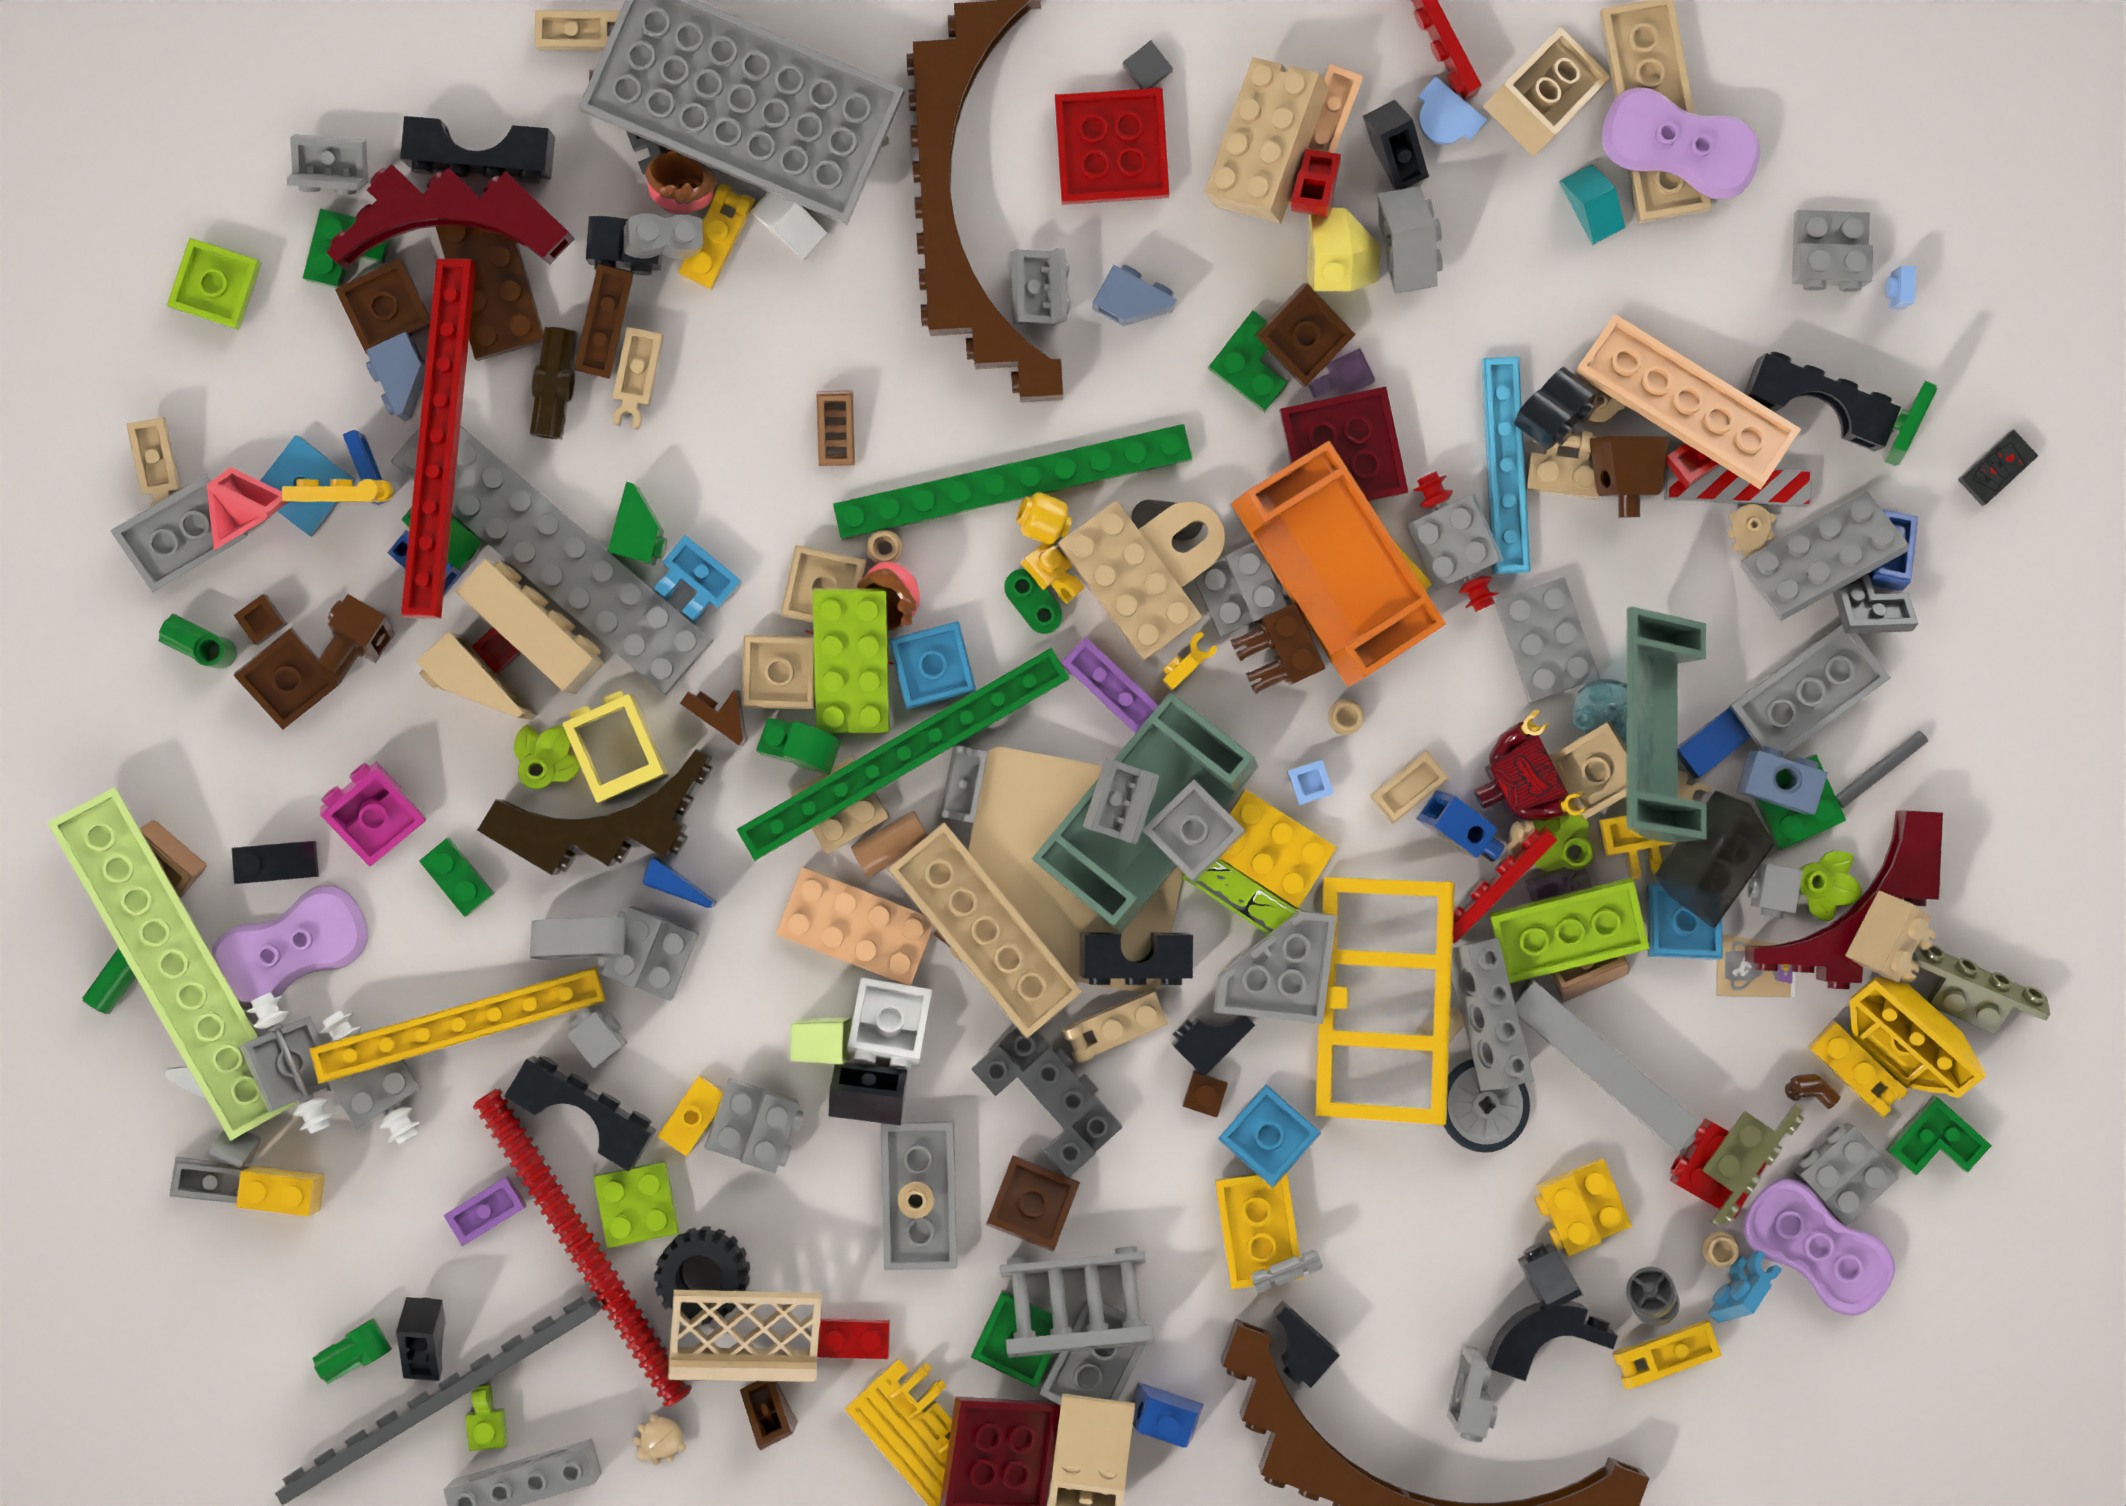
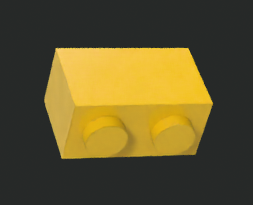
[236,1165,325,1217]

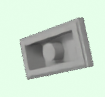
[169,1157,249,1203]

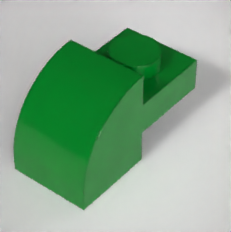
[756,717,841,775]

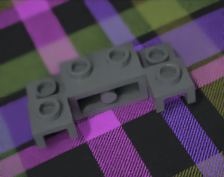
[971,1027,1123,1178]

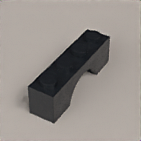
[400,116,555,184]
[1744,352,1901,452]
[504,1055,656,1172]

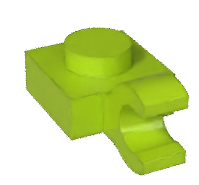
[465,1384,508,1451]

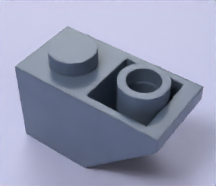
[1092,264,1177,326]
[366,332,426,421]

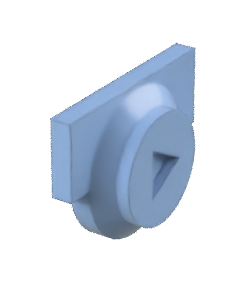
[1418,76,1487,145]

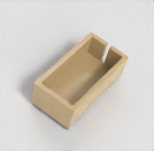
[1204,57,1329,224]
[455,559,605,694]

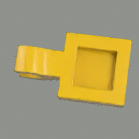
[1020,543,1084,604]
[1162,631,1217,691]

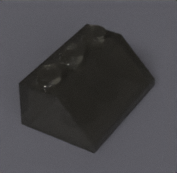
[1655,790,1775,928]

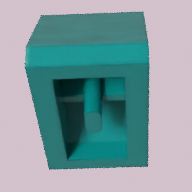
[1559,164,1625,245]

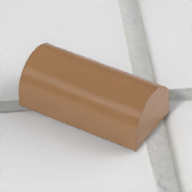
[851,811,928,878]

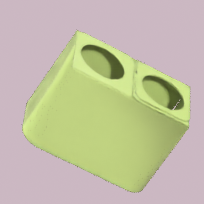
[790,1017,852,1064]

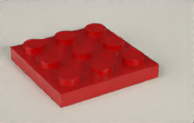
[1055,88,1170,205]

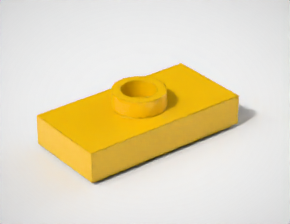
[657,1075,723,1157]

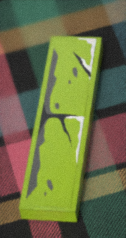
[1182,859,1297,934]

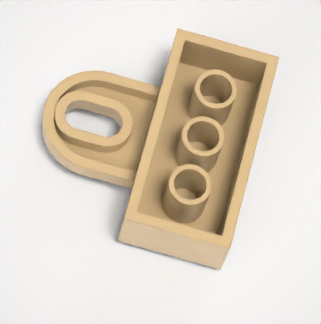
[1058,500,1225,662]

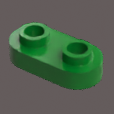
[1004,569,1062,634]

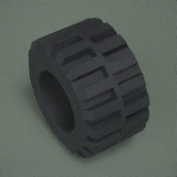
[654,1226,750,1325]

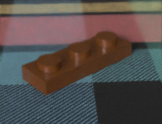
[574,263,634,379]

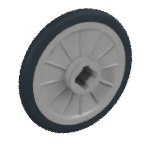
[1443,1059,1530,1153]

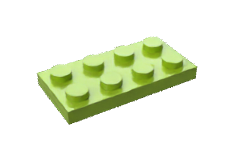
[813,588,889,733]
[1489,877,1650,984]

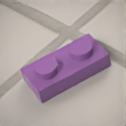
[443,1176,527,1246]

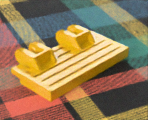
[843,1359,952,1506]

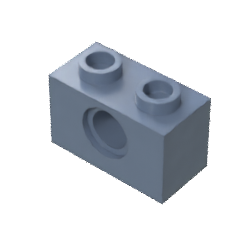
[1736,746,1828,814]

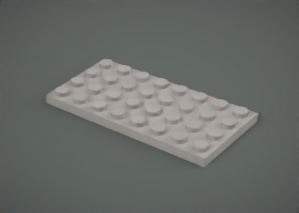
[578,0,905,225]

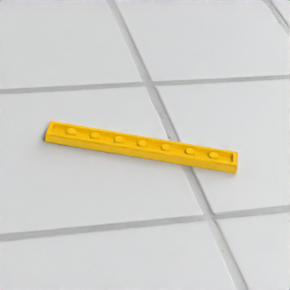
[309,966,606,1084]

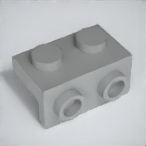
[287,134,368,195]
[1011,248,1070,326]
[1083,758,1159,844]

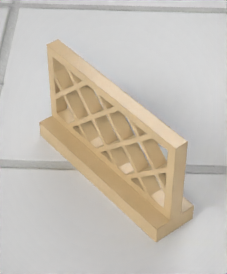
[668,1290,822,1382]

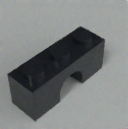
[1079,932,1193,985]

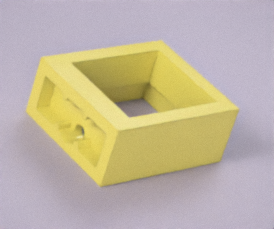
[562,691,668,803]

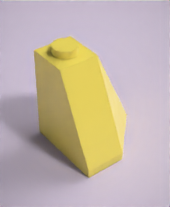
[1307,207,1380,291]

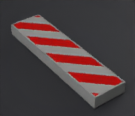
[1664,465,1812,507]

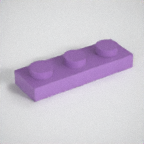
[1061,637,1159,734]

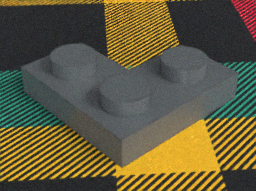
[1833,573,1918,634]

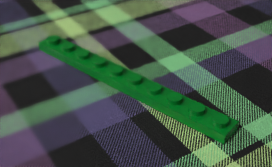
[833,424,1192,540]
[736,648,1070,861]

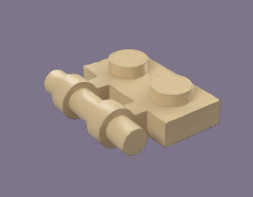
[1526,431,1599,499]

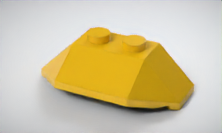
[1849,976,1986,1098]

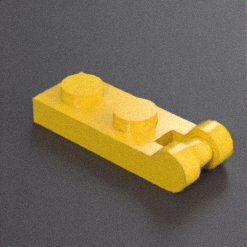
[678,183,755,291]
[282,479,394,502]
[1808,1021,1909,1118]
[1612,1319,1722,1389]

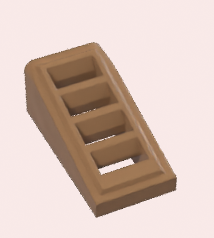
[816,390,855,466]

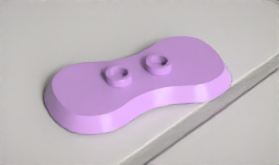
[1602,88,1760,199]
[212,886,367,1008]
[1743,1178,1895,1316]

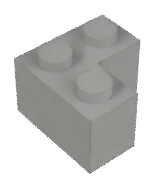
[1377,186,1443,294]

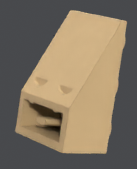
[1048,1393,1135,1506]

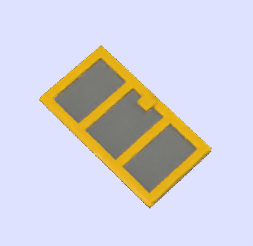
[1315,877,1454,1126]

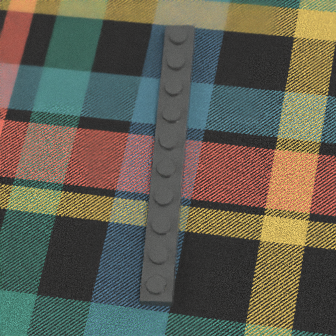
[275,1296,601,1506]

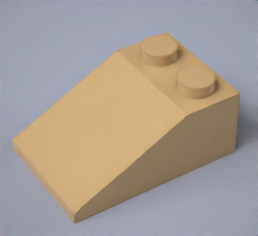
[1483,26,1611,157]
[416,631,537,720]

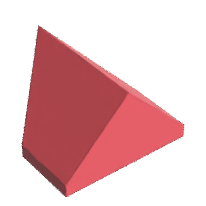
[207,467,290,550]

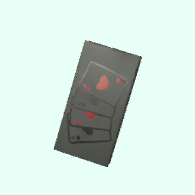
[1957,430,2038,506]

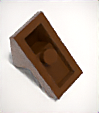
[680,689,747,746]

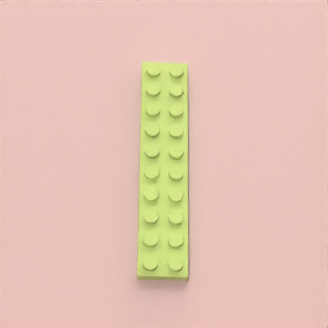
[47,787,297,1141]

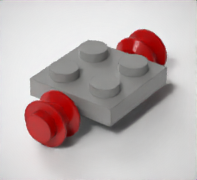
[1407,471,1504,612]

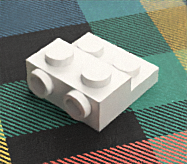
[847,977,932,1071]

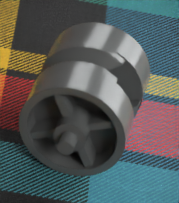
[1626,1267,1680,1326]

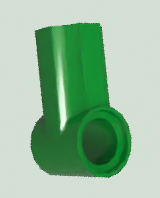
[158,613,237,669]
[312,1318,392,1385]

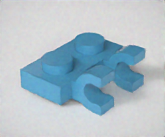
[654,535,742,623]
[1708,1250,1782,1323]

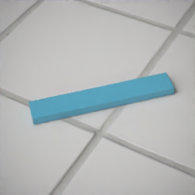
[1481,356,1530,575]

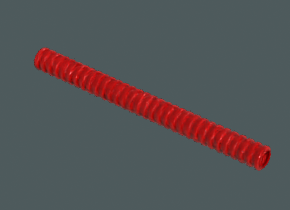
[472,1089,692,1407]

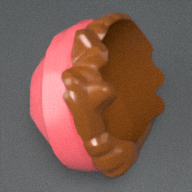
[645,150,718,215]
[857,562,920,631]

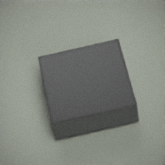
[1122,41,1173,89]

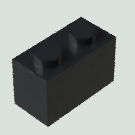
[828,1062,907,1126]

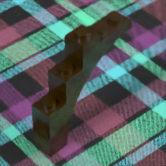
[477,749,713,875]

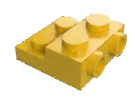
[1534,1158,1632,1257]

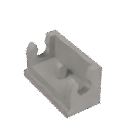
[939,746,988,823]

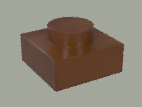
[233,594,288,645]
[1182,1071,1228,1118]

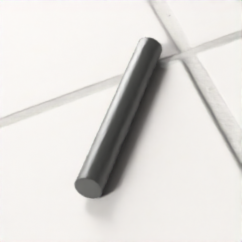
[1836,731,1928,808]

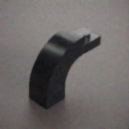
[1486,1301,1618,1381]

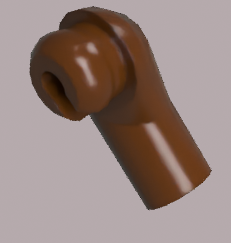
[1785,1074,1841,1109]

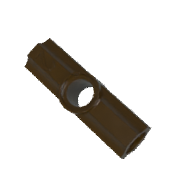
[530,327,577,440]

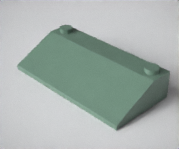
[1627,606,1707,843]
[1032,692,1258,934]

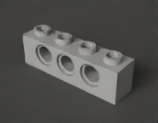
[1451,938,1534,1091]
[443,1438,602,1506]

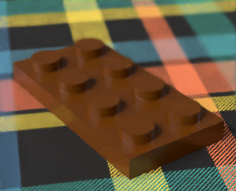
[436,226,544,361]

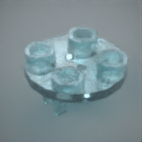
[1572,678,1627,743]

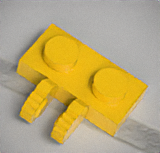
[1599,815,1679,880]

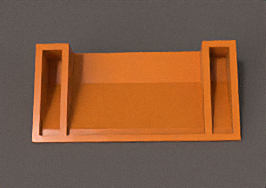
[1231,441,1446,687]

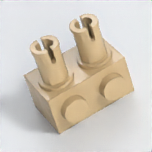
[1845,891,1936,982]

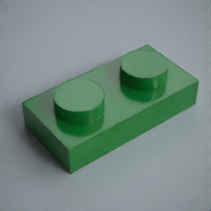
[419,838,495,917]

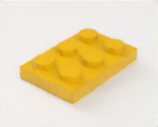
[1219,789,1337,908]
[1215,1173,1303,1289]

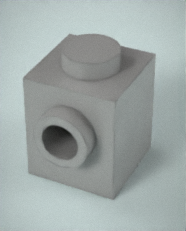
[1748,863,1803,918]
[566,1009,627,1069]

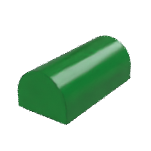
[82,947,136,1014]

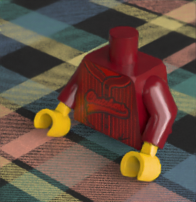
[1474,710,1589,821]

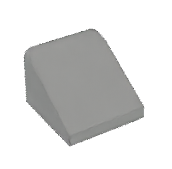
[208,1130,261,1168]

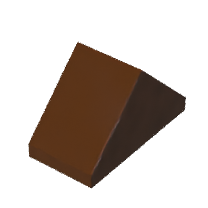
[740,1381,798,1451]

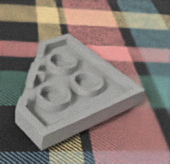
[1214,910,1337,1024]

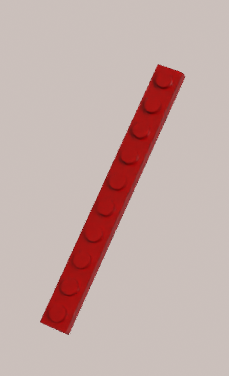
[401,259,476,619]

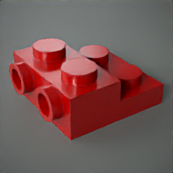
[1669,1118,1766,1218]

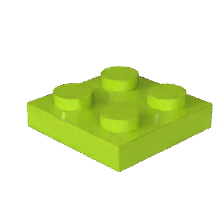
[166,237,262,330]
[593,1161,680,1248]

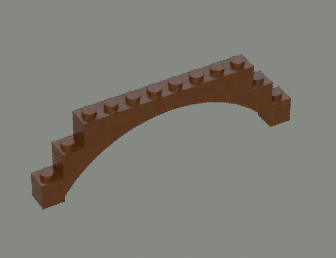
[906,0,1063,403]
[1221,1319,1650,1506]

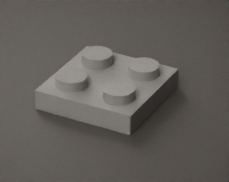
[1143,779,1246,883]

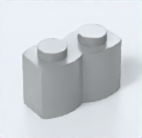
[624,213,703,259]

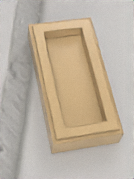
[1370,750,1449,824]

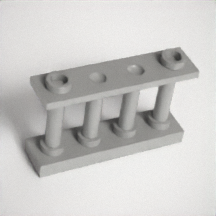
[1000,1246,1154,1358]

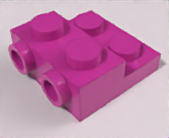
[320,761,426,867]

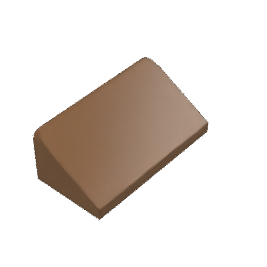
[140,820,207,898]
[1551,956,1629,1002]

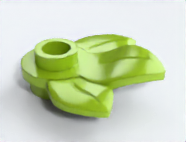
[513,725,581,790]
[1531,814,1594,872]
[1799,851,1862,921]

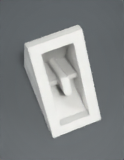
[750,192,827,260]

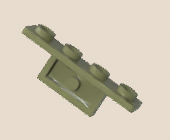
[1912,945,2050,1034]
[1702,1103,1804,1227]

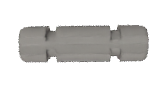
[1251,1250,1322,1292]

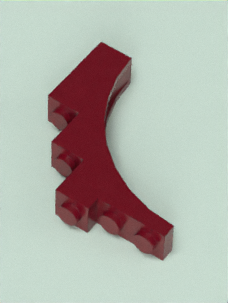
[326,164,575,270]
[1745,811,1943,989]

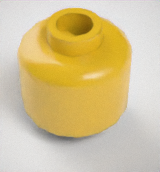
[1016,492,1072,545]

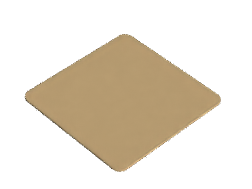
[950,746,1183,993]

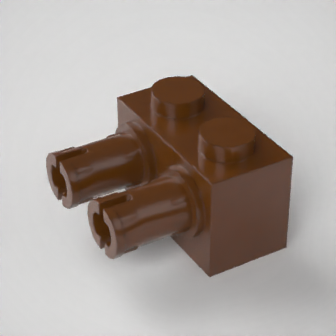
[316,594,395,683]
[1230,603,1326,694]

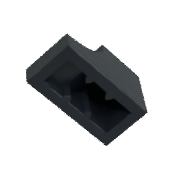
[1172,1015,1255,1077]
[396,1297,446,1381]
[1273,1300,1340,1388]

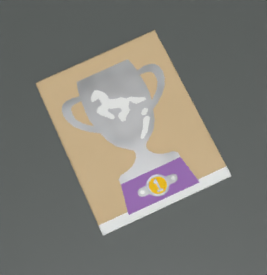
[1716,935,1796,998]

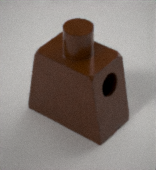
[1590,436,1669,518]

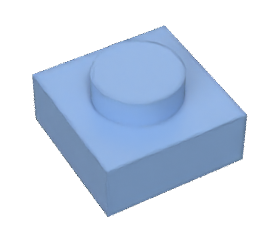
[1885,266,1916,309]
[1287,760,1334,805]

